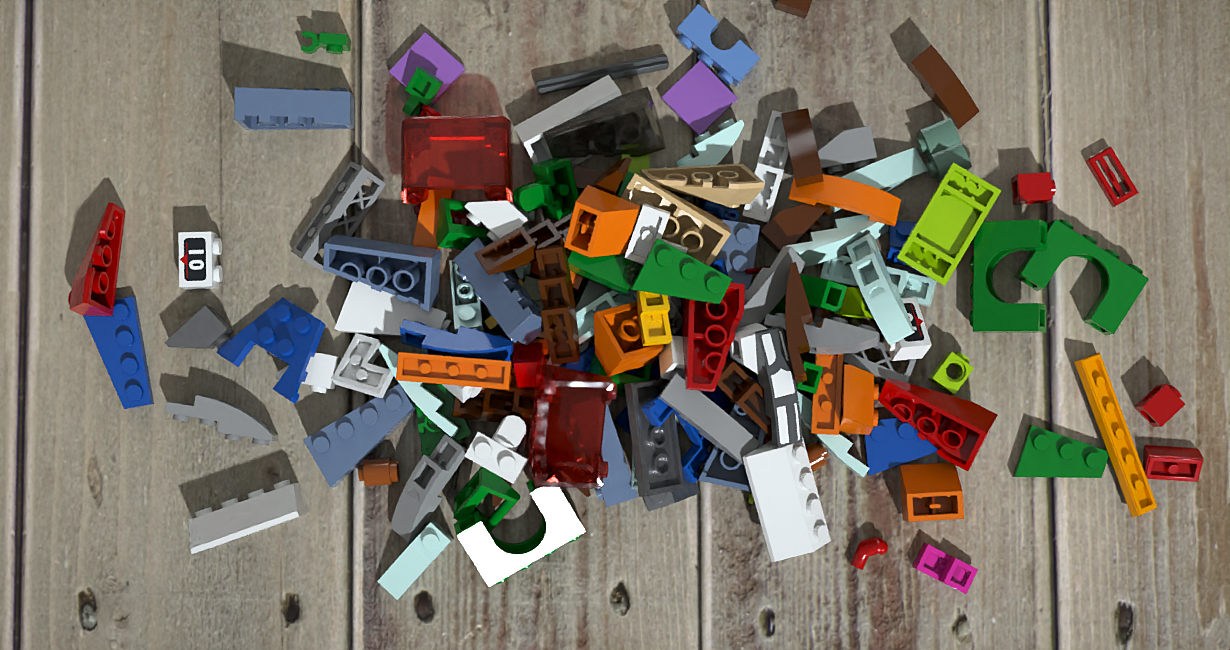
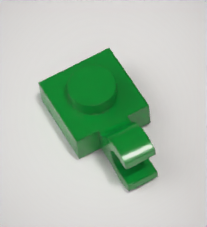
[301,31,351,55]
[402,67,443,117]

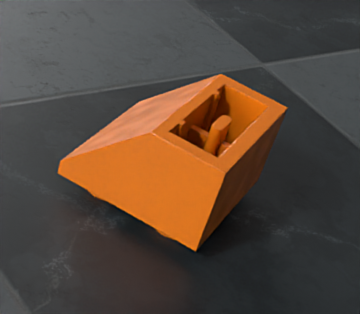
[564,185,640,257]
[899,462,964,522]

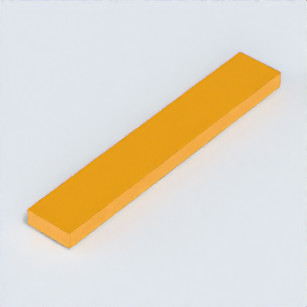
[1074,352,1157,517]

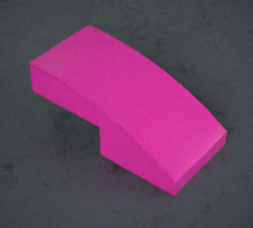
[912,543,978,594]

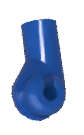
[701,199,739,222]

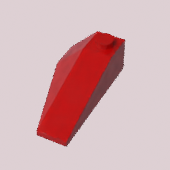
[68,203,126,316]
[681,283,745,392]
[878,378,998,471]

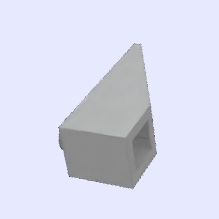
[793,125,877,176]

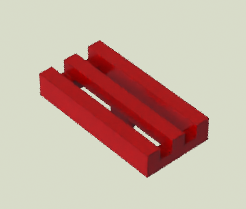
[1085,146,1139,207]

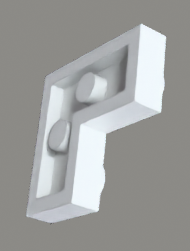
[624,203,688,264]
[332,333,394,398]

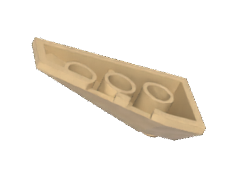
[640,164,765,208]
[620,172,731,266]

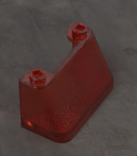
[401,115,514,204]
[529,364,617,488]

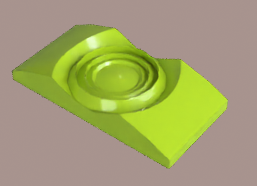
[896,162,1002,286]

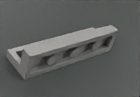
[291,161,386,274]
[806,316,917,386]

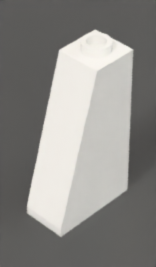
[334,281,451,337]

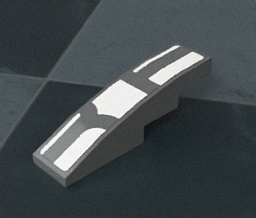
[755,326,803,448]

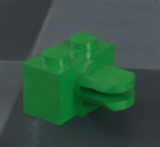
[512,157,579,220]

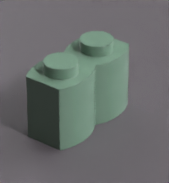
[915,118,972,183]

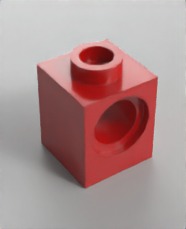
[1011,172,1056,205]
[513,343,546,388]
[1134,384,1185,427]

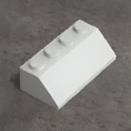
[513,75,638,167]
[742,437,831,562]
[188,480,309,554]

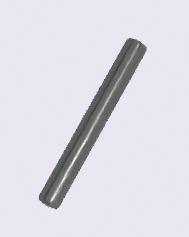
[536,54,669,94]

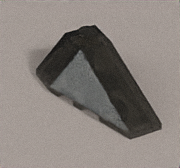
[543,87,666,158]

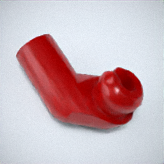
[850,537,888,570]

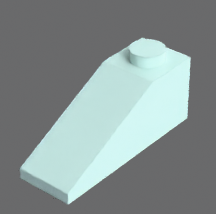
[377,521,454,600]

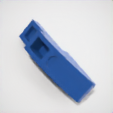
[400,319,514,361]

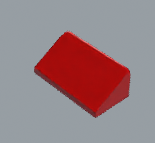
[1143,445,1204,482]

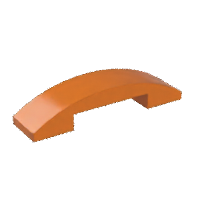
[788,174,901,226]
[413,176,456,249]

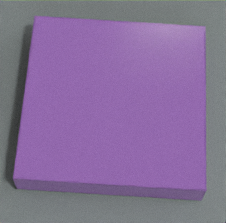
[389,32,466,107]
[661,60,738,136]

